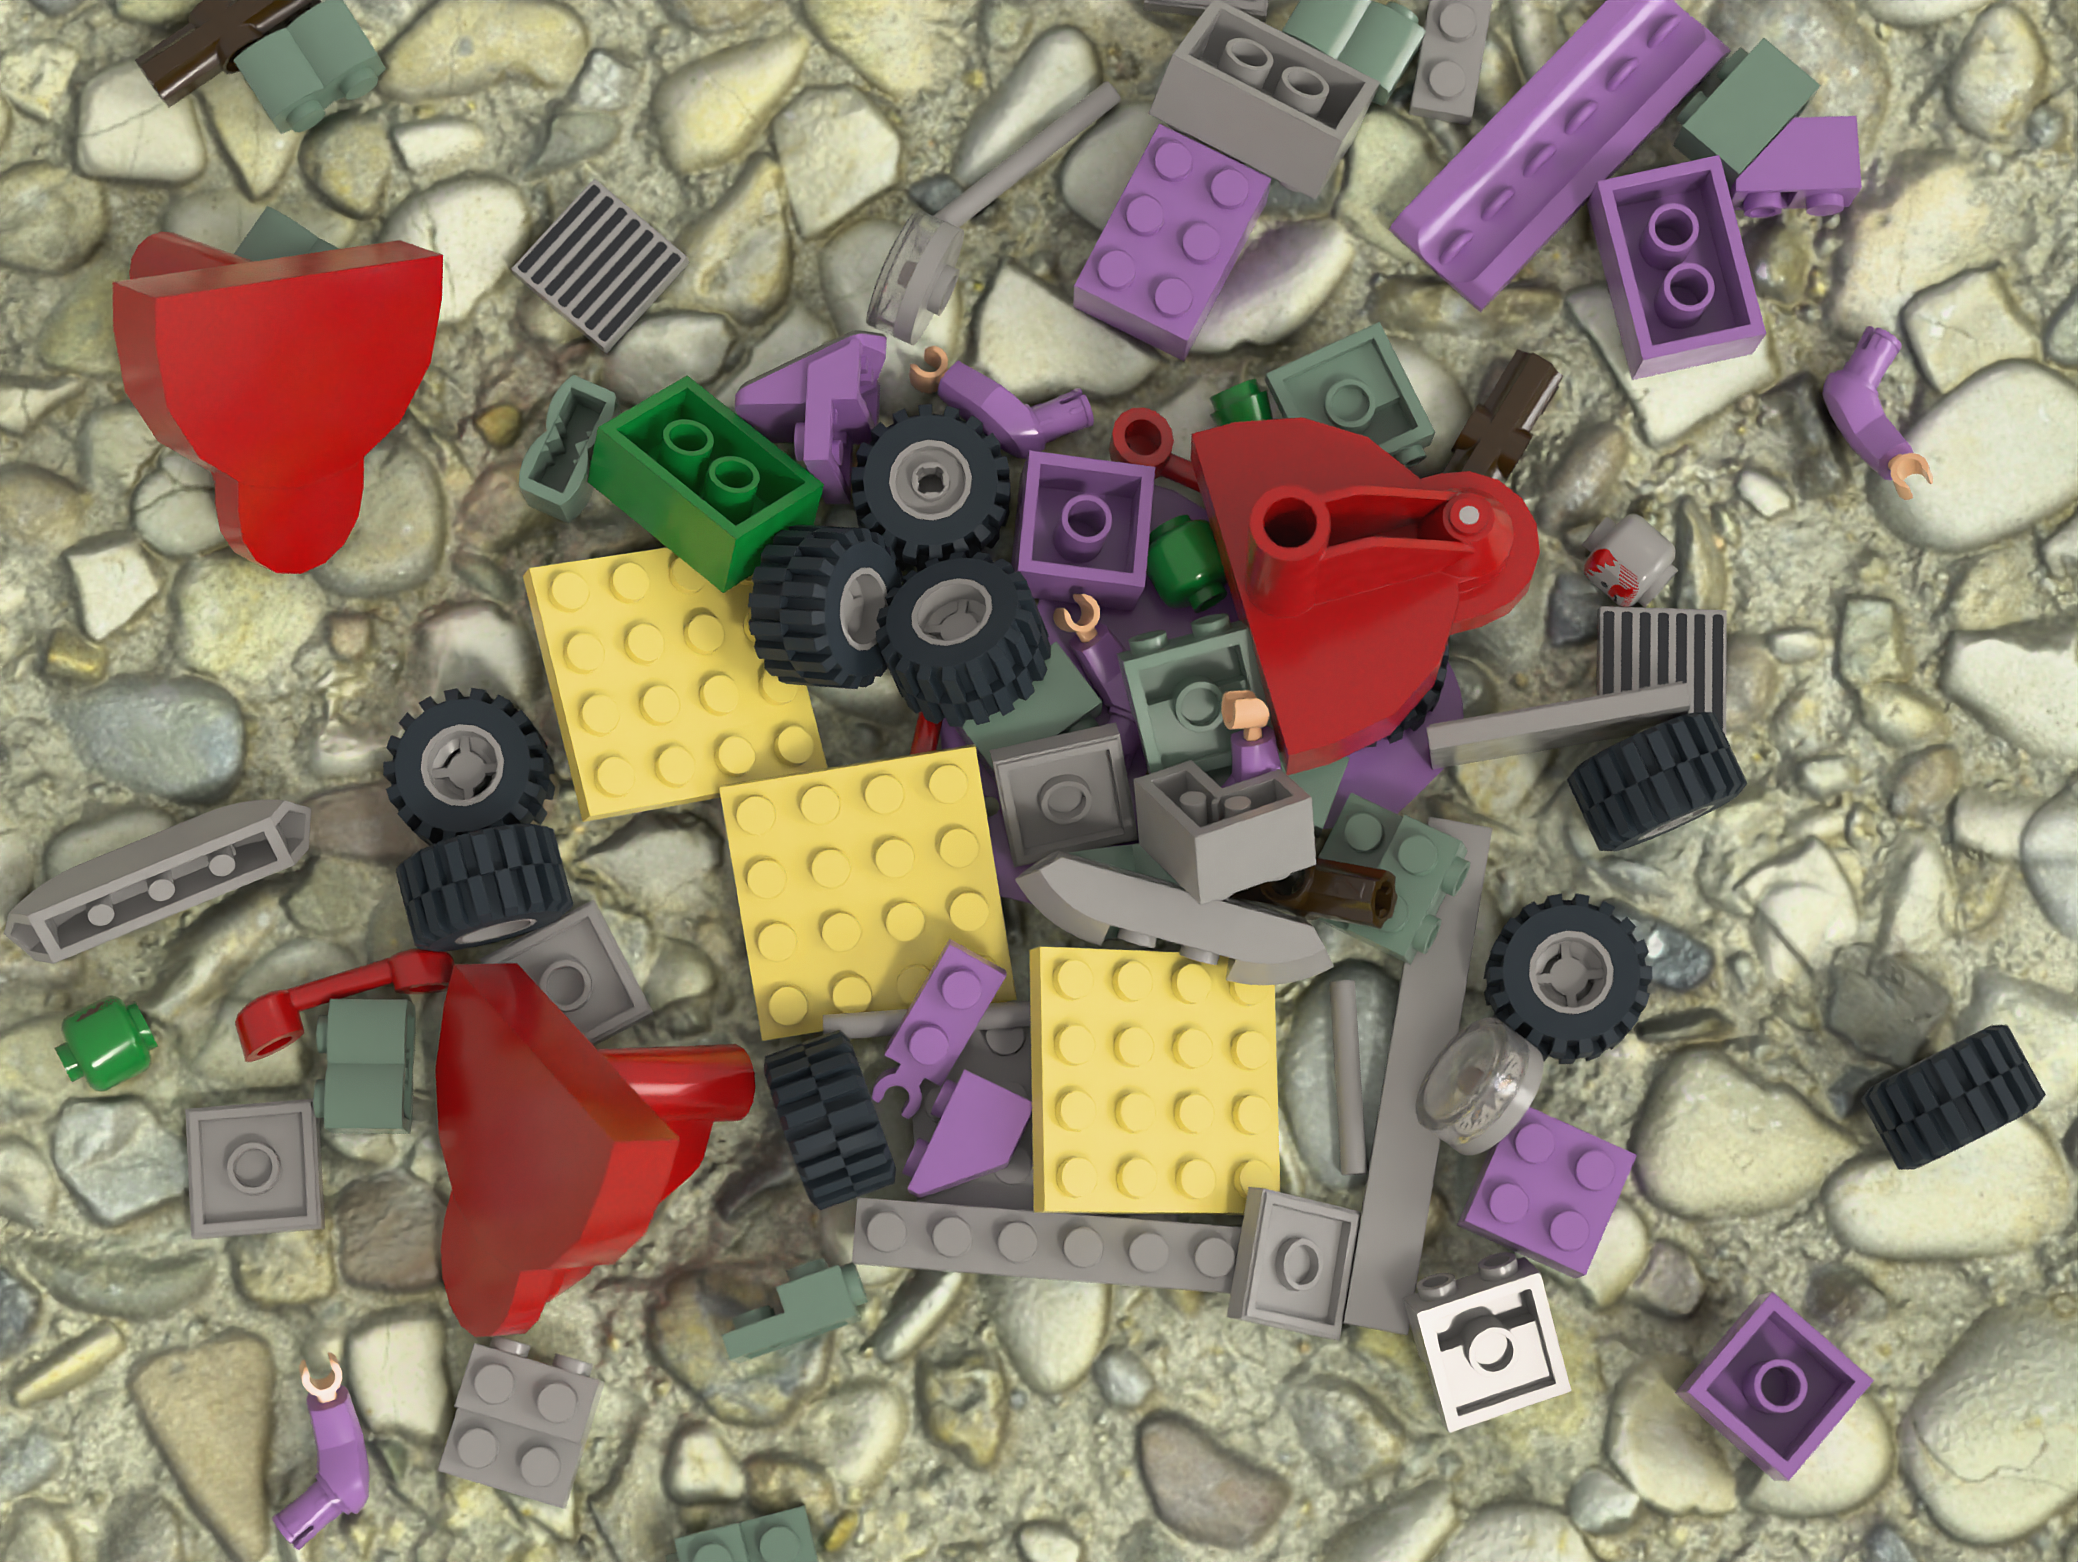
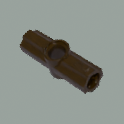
[135,0,321,108]
[1441,349,1563,483]
[1229,858,1398,929]

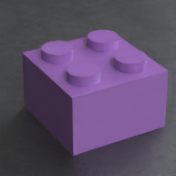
[1011,450,1155,611]
[1457,1107,1637,1279]
[1675,1292,1874,1481]

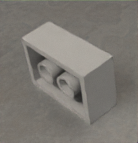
[1148,0,1380,200]

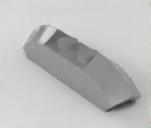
[4,799,311,964]
[1015,851,1334,985]

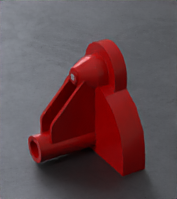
[113,231,443,574]
[1190,417,1540,776]
[435,963,756,1337]

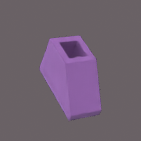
[1729,116,1862,218]
[902,1069,1032,1198]

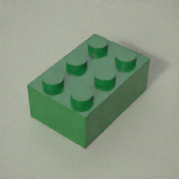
[587,375,824,593]

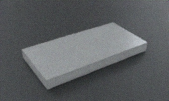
[1427,681,1691,770]

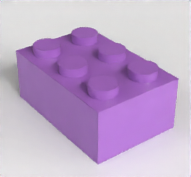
[1073,124,1272,361]
[1587,155,1766,380]

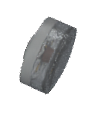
[866,209,964,345]
[1415,1017,1544,1156]

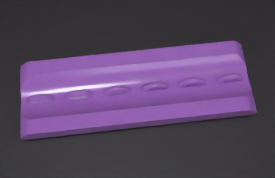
[1389,0,1731,313]

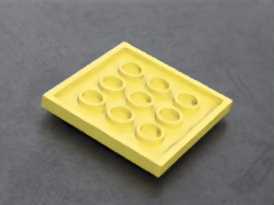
[523,548,828,822]
[719,744,1017,1041]
[1029,947,1280,1215]

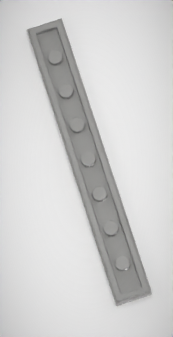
[1342,817,1492,1335]

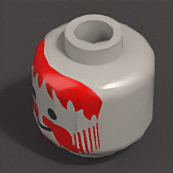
[1582,514,1678,608]

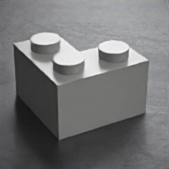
[1134,760,1316,905]

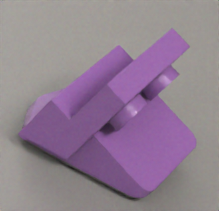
[735,330,887,504]

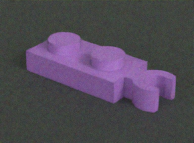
[872,939,1007,1119]

